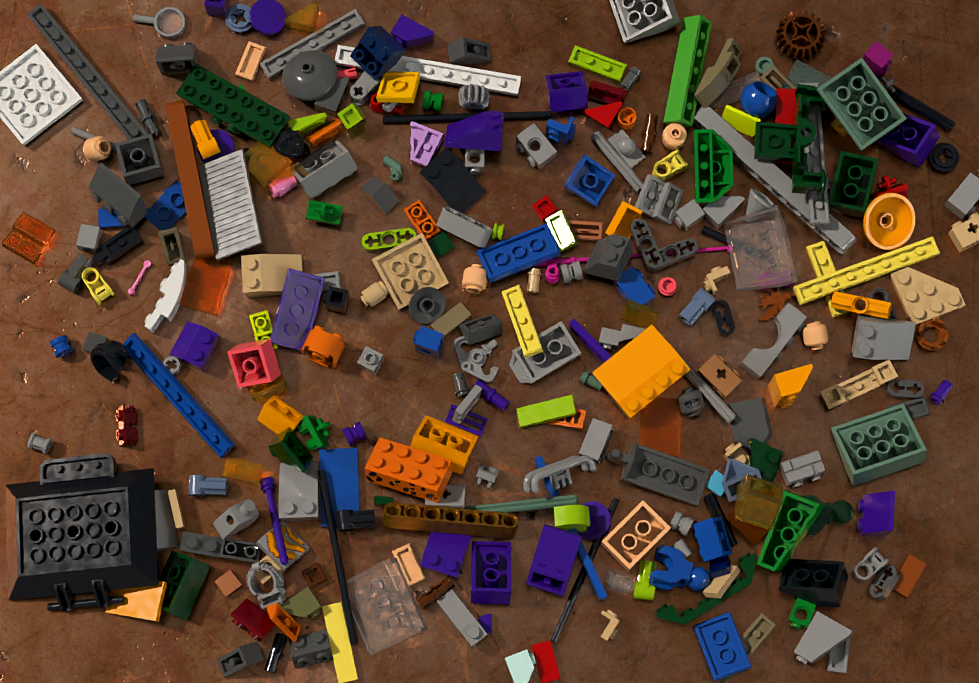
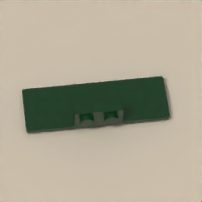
[176,64,290,148]

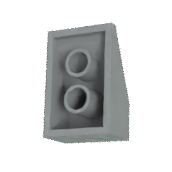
[851,314,916,360]
[278,462,320,521]

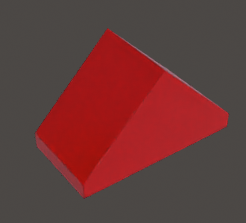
[585,101,623,129]

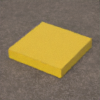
[376,71,421,103]

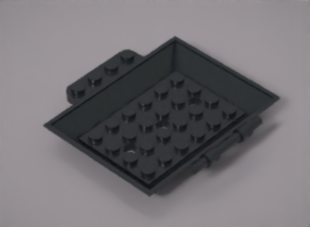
[5,453,159,612]

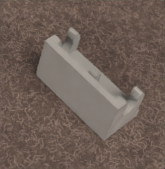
[579,418,615,465]

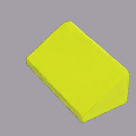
[722,105,761,137]

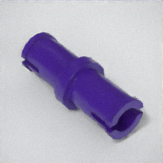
[472,379,510,411]

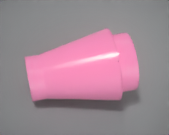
[268,175,298,198]

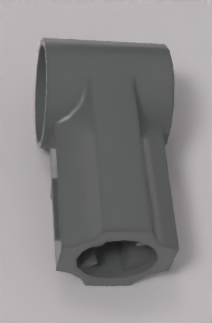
[58,253,93,293]

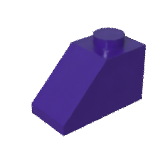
[390,14,434,48]

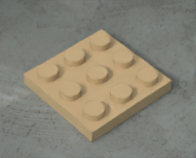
[372,233,449,310]

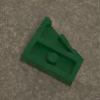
[748,438,784,488]

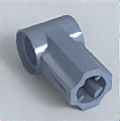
[679,287,717,326]
[188,475,228,497]

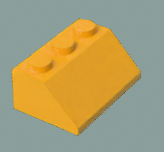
[768,364,813,409]
[410,415,479,475]

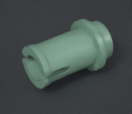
[579,370,602,391]

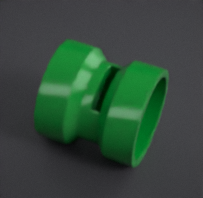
[422,90,444,112]

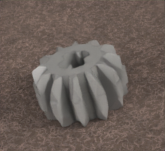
[458,84,490,110]

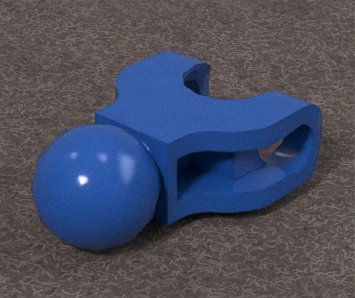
[649,545,711,591]

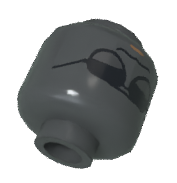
[677,387,705,417]

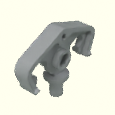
[454,336,499,383]

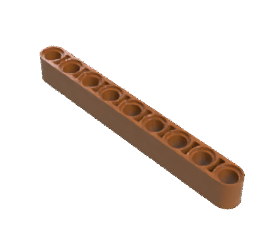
[165,100,215,260]

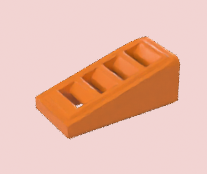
[545,408,586,431]

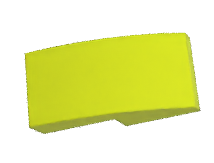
[249,310,278,349]

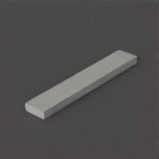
[260,9,366,80]

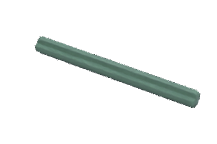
[464,495,578,513]

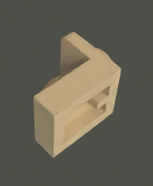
[723,442,750,465]

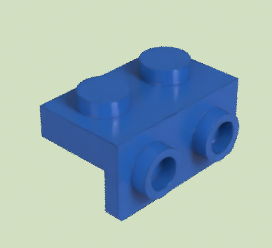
[546,116,576,145]

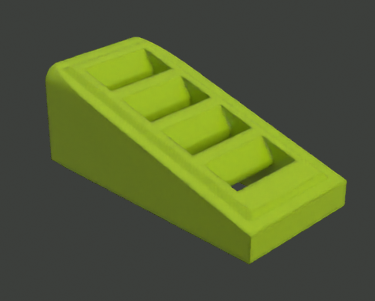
[287,112,328,135]

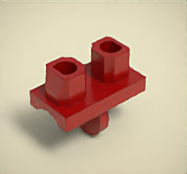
[871,175,909,200]

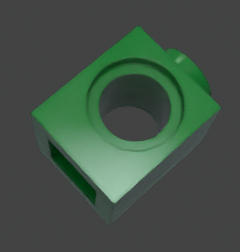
[787,598,816,630]

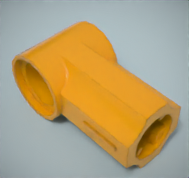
[190,120,220,160]

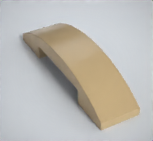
[820,359,898,409]

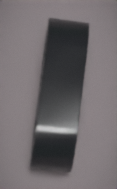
[712,300,735,337]

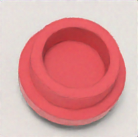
[658,277,677,296]

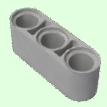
[436,206,493,248]

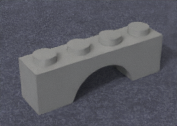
[739,303,807,379]

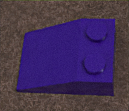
[444,111,504,151]
[875,113,940,167]
[857,491,895,538]
[420,520,472,580]
[471,541,511,605]

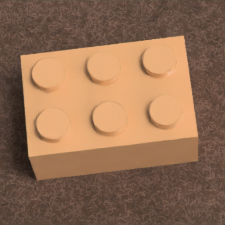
[601,501,671,572]

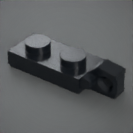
[91,226,143,267]

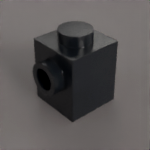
[323,286,350,313]

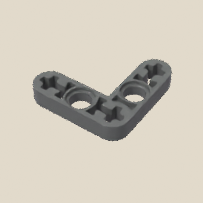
[630,218,698,271]

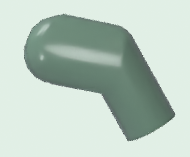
[382,155,403,181]

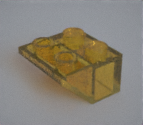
[735,474,783,530]

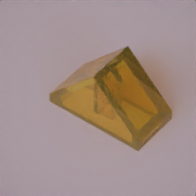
[284,0,319,33]

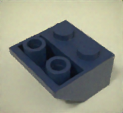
[350,26,406,80]

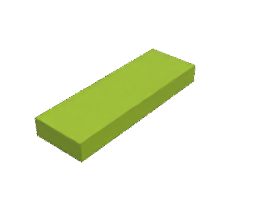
[568,45,627,83]
[516,395,577,428]

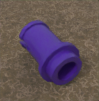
[931,380,954,405]

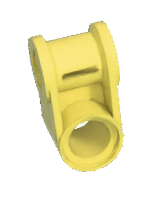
[652,149,689,182]
[82,267,115,305]

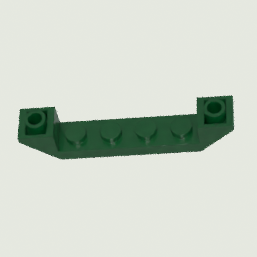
[654,553,758,626]

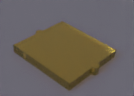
[621,299,659,329]

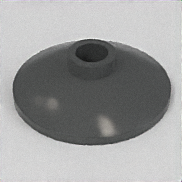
[409,287,446,324]

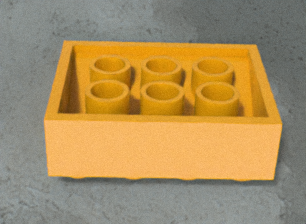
[592,324,691,418]

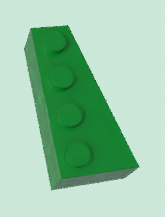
[757,490,826,572]

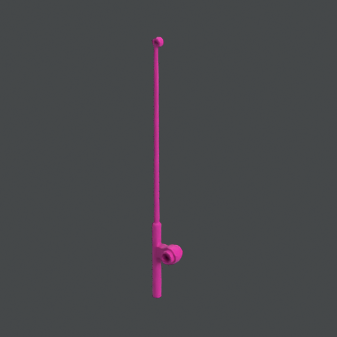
[530,245,735,284]

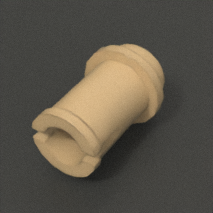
[527,268,542,293]

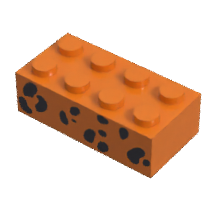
[364,437,453,503]

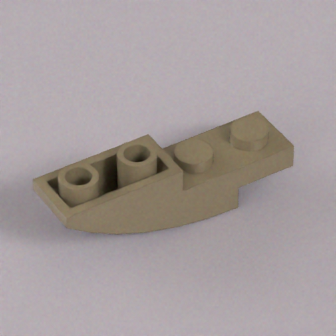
[694,38,742,108]

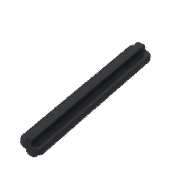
[888,85,955,131]

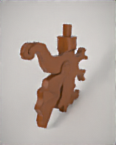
[758,286,795,321]

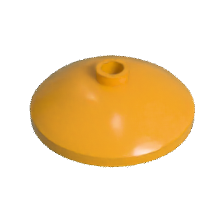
[863,193,916,250]

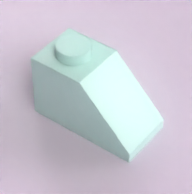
[505,649,536,683]

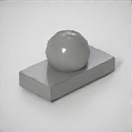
[607,129,645,169]

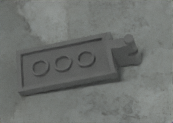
[605,442,710,507]

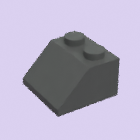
[155,43,198,74]
[115,134,164,185]
[583,234,632,281]

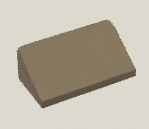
[430,302,472,338]

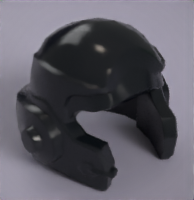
[90,340,130,382]

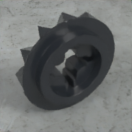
[929,142,959,172]

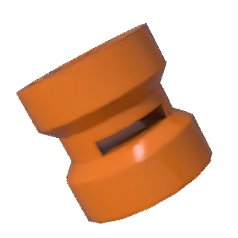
[617,107,636,131]

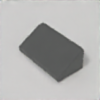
[459,314,502,345]

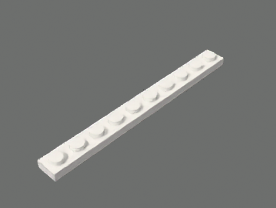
[334,45,521,96]

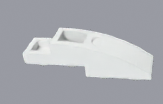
[144,259,187,334]

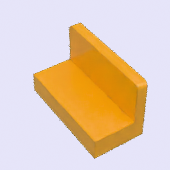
[257,396,304,434]

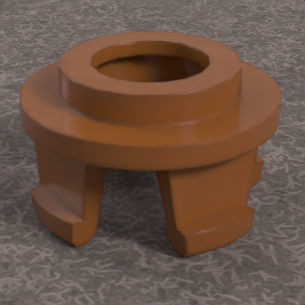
[916,318,949,351]

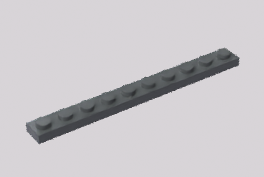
[27,3,148,140]

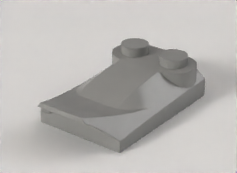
[509,321,581,384]

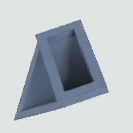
[722,457,765,502]

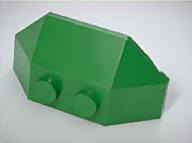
[694,129,733,203]

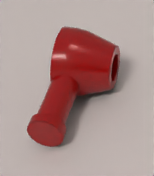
[369,94,404,115]

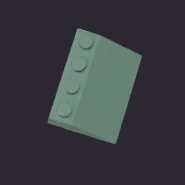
[816,58,907,151]
[831,403,927,486]

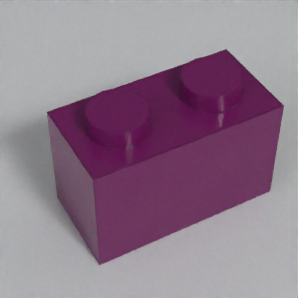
[863,41,894,79]

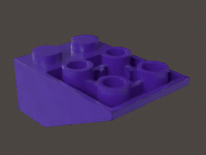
[526,524,582,596]

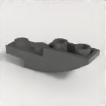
[179,531,260,563]

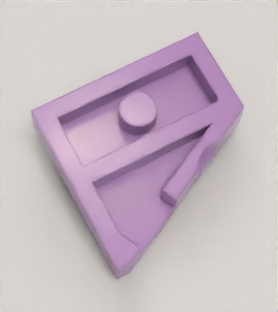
[410,121,445,167]

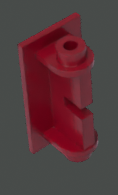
[587,80,627,104]
[116,405,137,446]

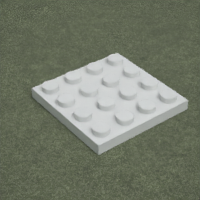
[0,44,83,146]

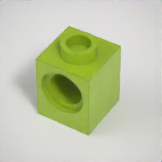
[337,102,366,130]

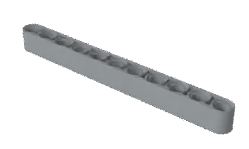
[693,106,857,254]

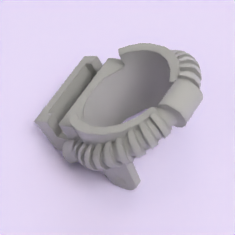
[246,561,286,610]

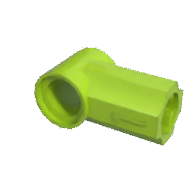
[633,560,656,601]

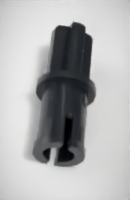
[264,633,287,673]

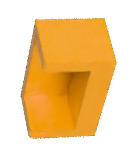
[604,201,643,238]

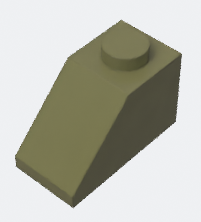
[280,587,322,619]

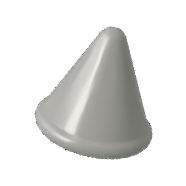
[744,188,775,221]

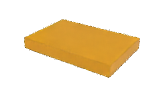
[105,581,167,622]

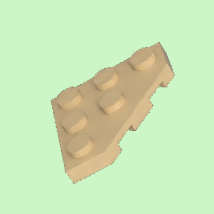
[889,267,966,326]

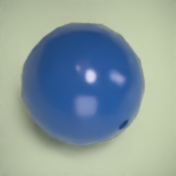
[740,81,778,118]

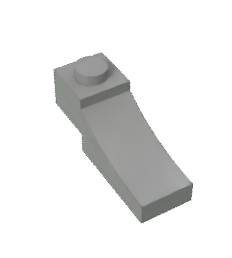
[599,324,660,351]
[436,589,488,647]

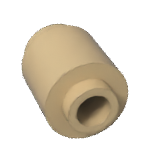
[360,281,389,308]

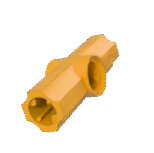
[831,291,892,319]

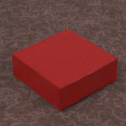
[532,195,558,222]

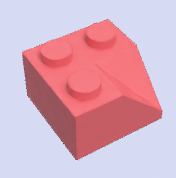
[227,339,281,388]

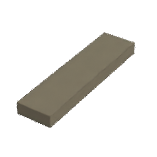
[710,613,777,683]

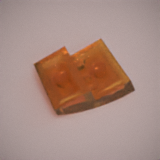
[2,212,55,265]

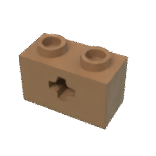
[697,354,742,400]

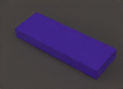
[569,319,612,363]

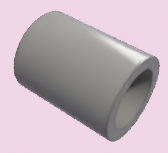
[672,539,693,559]

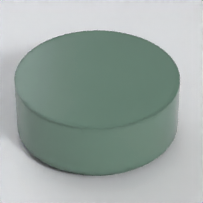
[755,57,774,76]

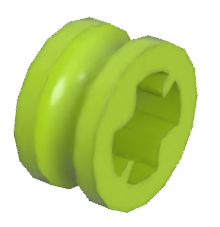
[492,222,505,241]

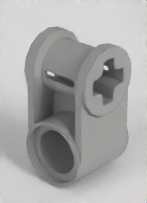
[350,71,381,106]
[852,546,890,582]

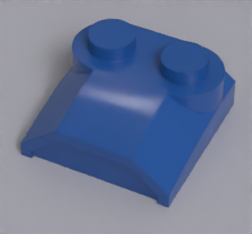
[564,154,616,207]

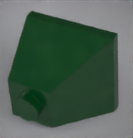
[268,427,313,473]

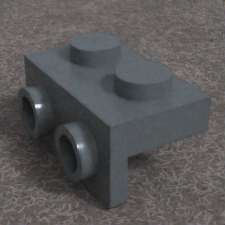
[288,629,333,668]

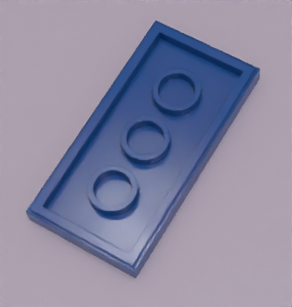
[476,223,561,283]
[319,448,360,527]

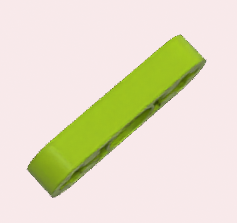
[362,228,416,252]

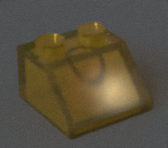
[244,141,292,188]

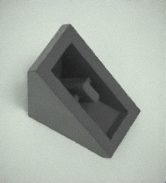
[360,176,400,215]

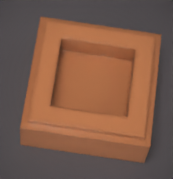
[215,569,243,597]

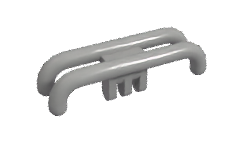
[523,455,597,493]

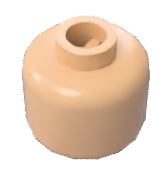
[662,123,687,150]
[83,136,111,162]
[462,264,488,294]
[802,321,829,350]

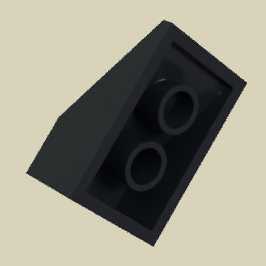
[419,147,486,214]
[778,559,848,607]

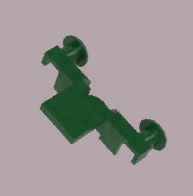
[754,84,827,197]

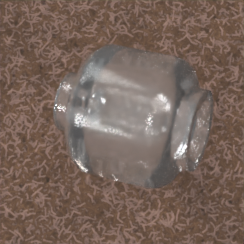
[604,568,635,597]

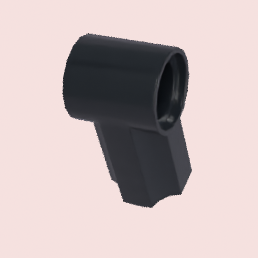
[336,509,375,532]

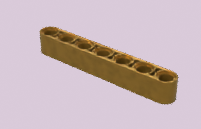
[382,502,519,539]

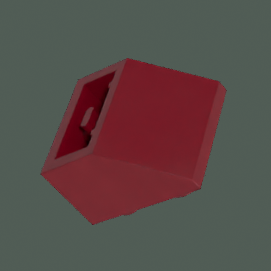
[230,598,278,642]

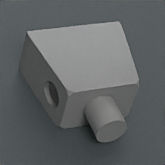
[213,499,260,539]

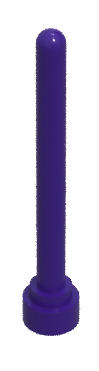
[259,477,288,565]

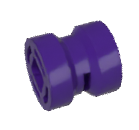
[342,421,368,447]

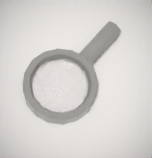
[133,7,186,39]

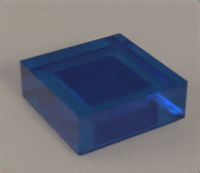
[709,556,731,579]

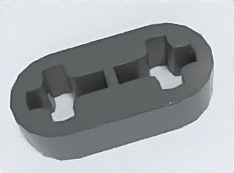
[886,379,924,399]
[869,565,900,601]

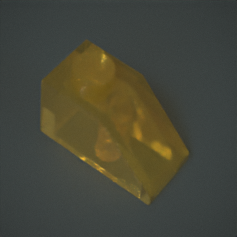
[221,457,264,486]

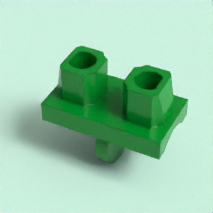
[306,200,343,225]
[297,415,331,450]

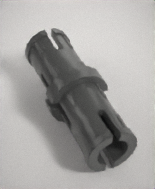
[135,99,161,137]

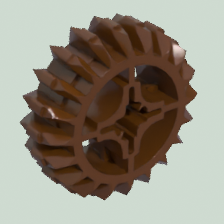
[775,10,826,60]

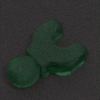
[804,495,854,536]

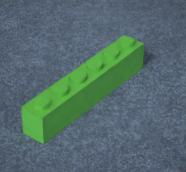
[663,15,712,128]

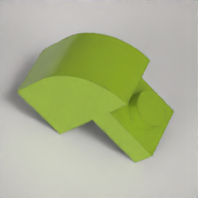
[553,505,590,533]

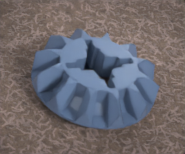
[225,4,252,33]

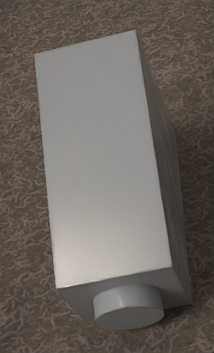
[794,611,853,665]

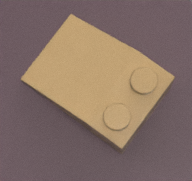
[241,254,303,298]

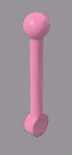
[128,260,151,295]

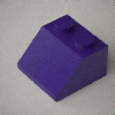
[546,71,588,113]
[169,321,221,372]

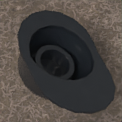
[273,130,310,157]

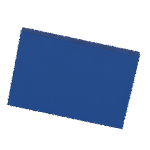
[693,612,752,682]

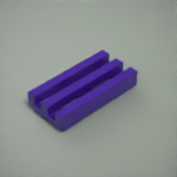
[445,404,488,437]

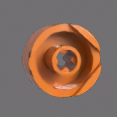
[300,326,345,368]

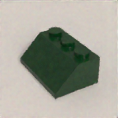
[828,151,879,218]
[160,551,210,620]

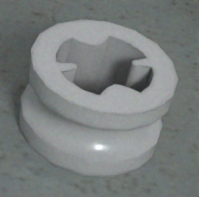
[163,356,181,375]

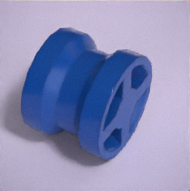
[49,335,73,358]

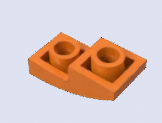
[403,199,440,240]

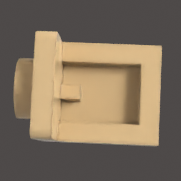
[703,266,730,296]
[600,610,619,642]

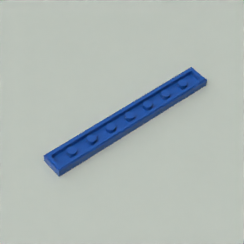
[123,333,235,458]
[534,455,608,602]

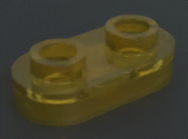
[249,375,287,402]

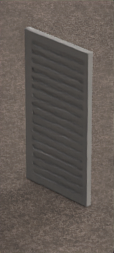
[198,149,262,260]

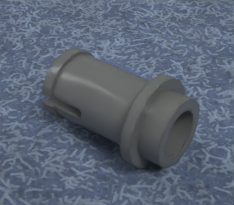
[620,66,642,91]
[452,372,470,398]

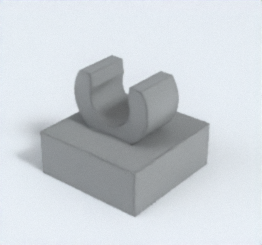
[476,463,500,488]

